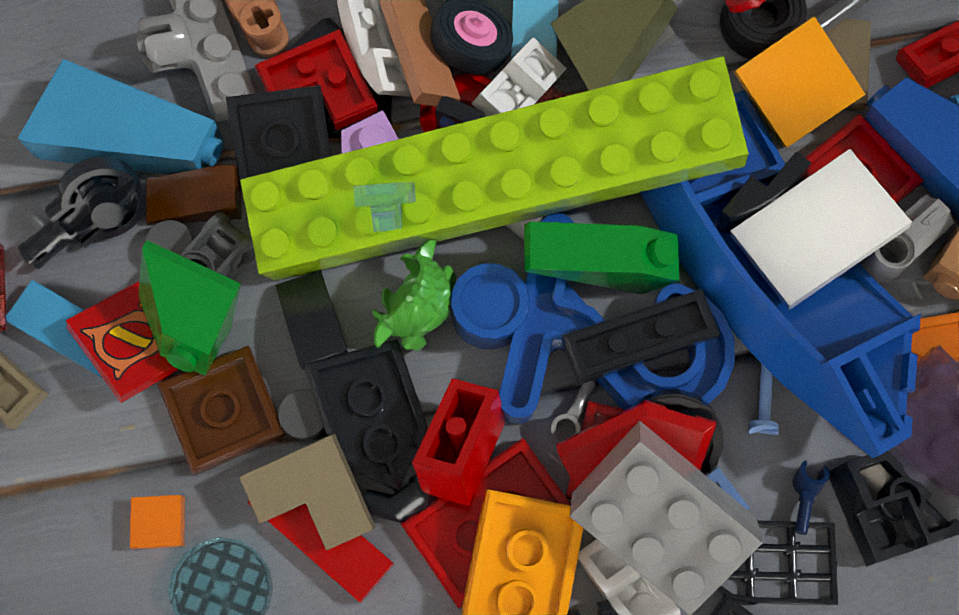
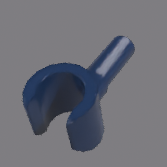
[792,460,830,535]

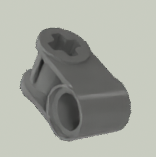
[180,212,255,280]

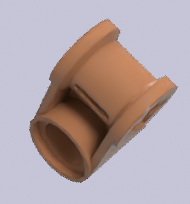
[224,0,289,58]

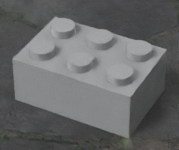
[570,420,763,615]

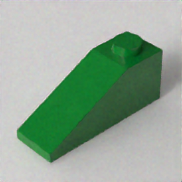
[524,221,680,295]

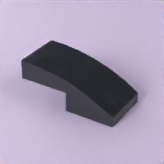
[717,152,812,234]
[275,270,348,370]

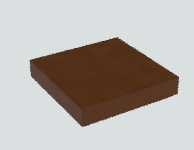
[157,345,287,476]

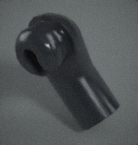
[364,474,434,523]

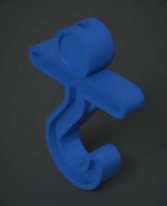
[451,213,735,424]

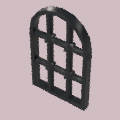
[717,520,838,605]

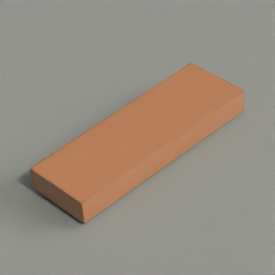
[379,0,460,107]

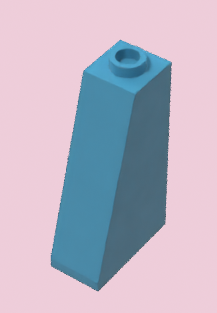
[18,59,224,174]

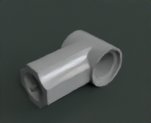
[860,194,955,283]

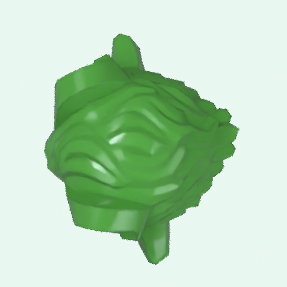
[372,240,456,351]

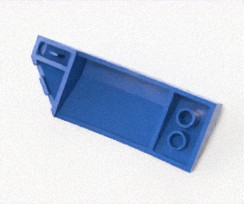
[640,90,921,458]

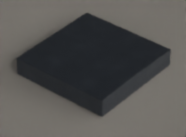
[226,85,332,191]

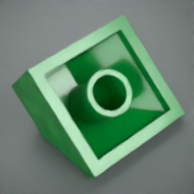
[138,240,241,376]

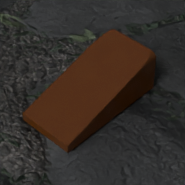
[146,164,242,225]

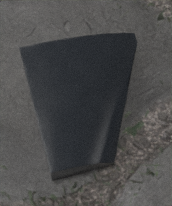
[829,451,959,567]

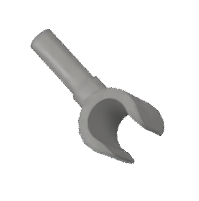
[551,381,596,435]

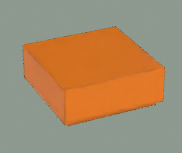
[130,495,185,550]

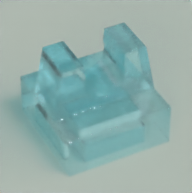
[353,182,416,232]

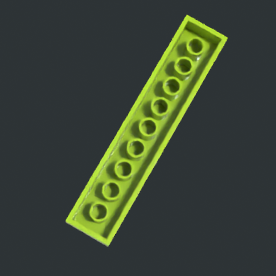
[240,56,749,281]

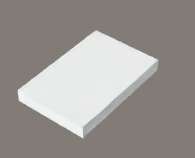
[730,149,912,310]

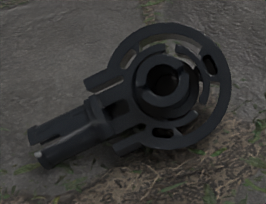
[18,156,146,269]

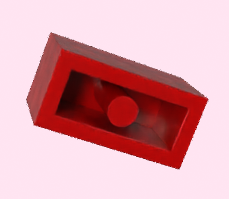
[412,378,506,506]

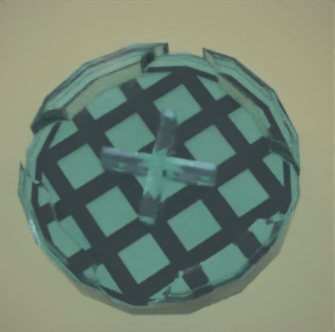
[168,537,273,615]

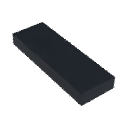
[561,289,720,385]

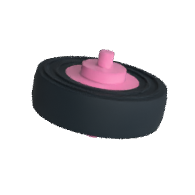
[430,0,513,75]

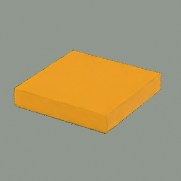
[733,16,866,148]

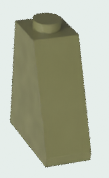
[550,0,678,90]

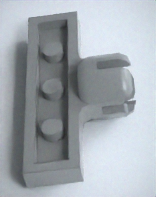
[136,0,255,122]

